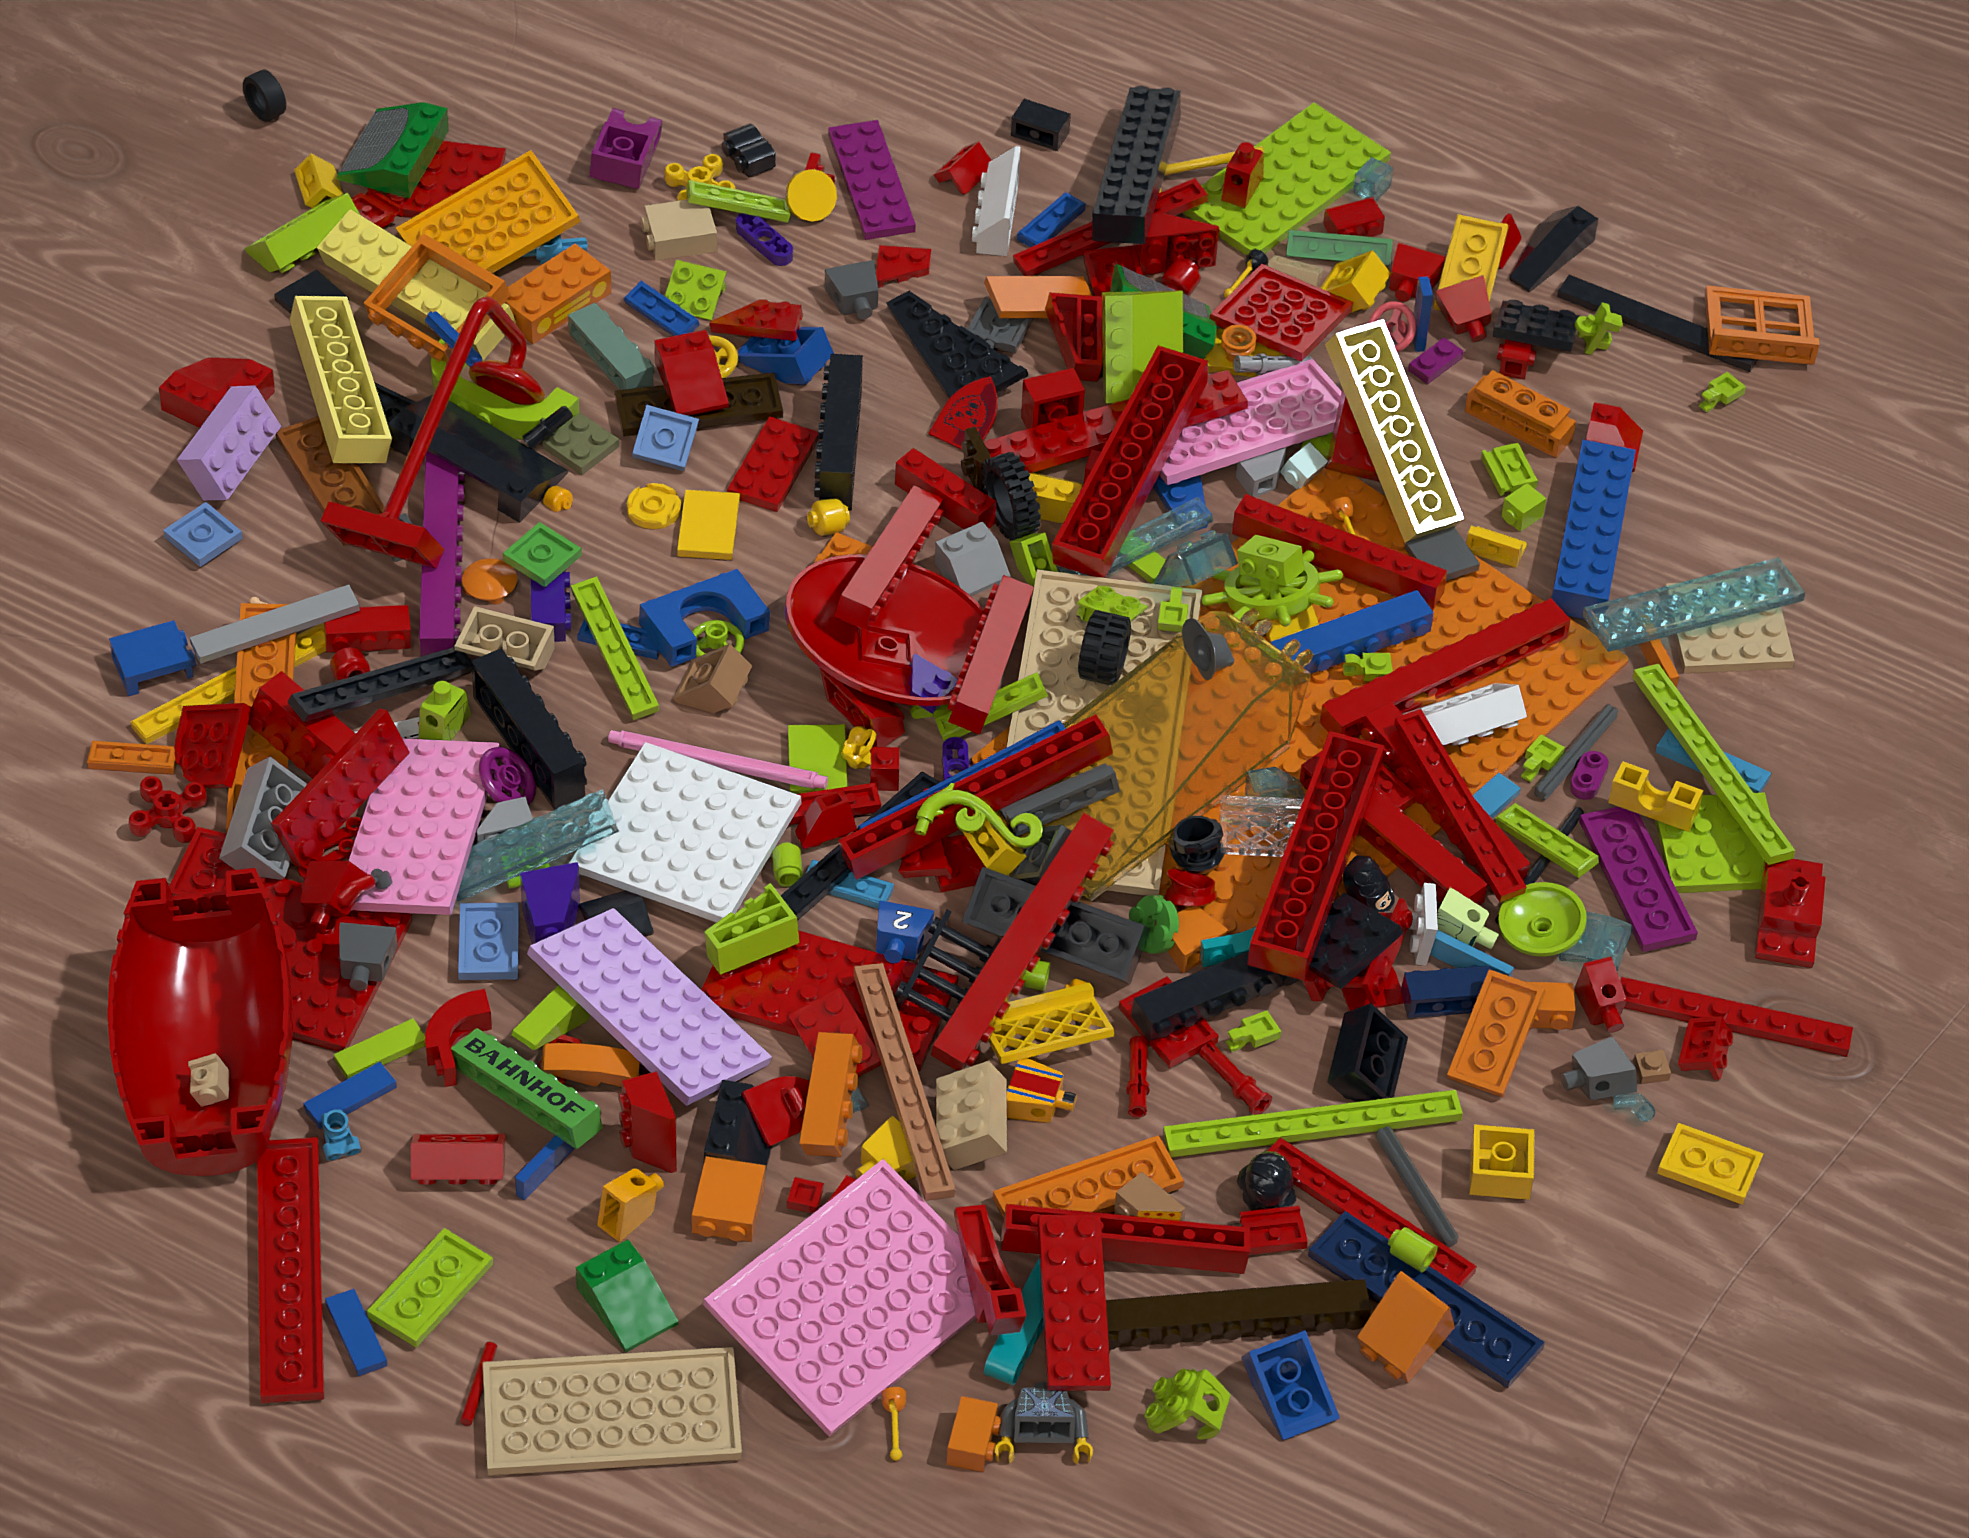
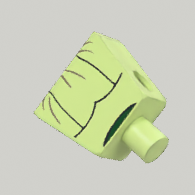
[1437,888,1499,949]

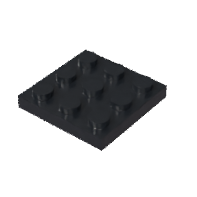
[1492,299,1580,352]
[1309,893,1403,989]

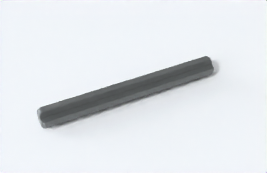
[1534,704,1618,800]
[1376,1126,1458,1247]

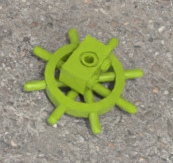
[1202,535,1343,627]

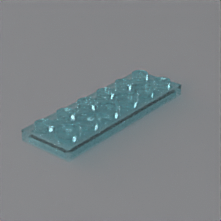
[456,789,619,902]

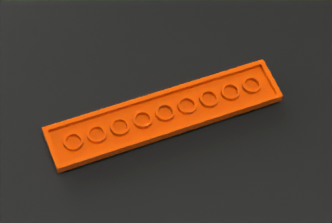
[226,603,296,833]

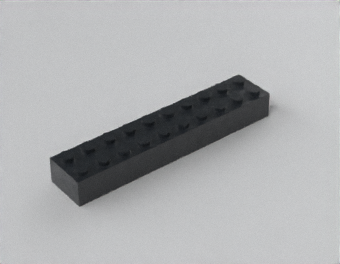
[1092,86,1181,244]

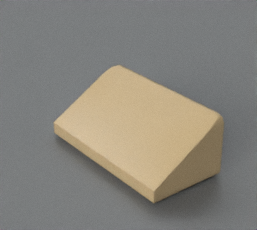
[1268,255,1324,287]

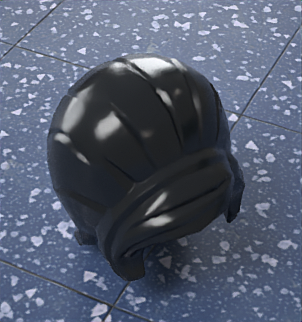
[1236,1151,1297,1211]

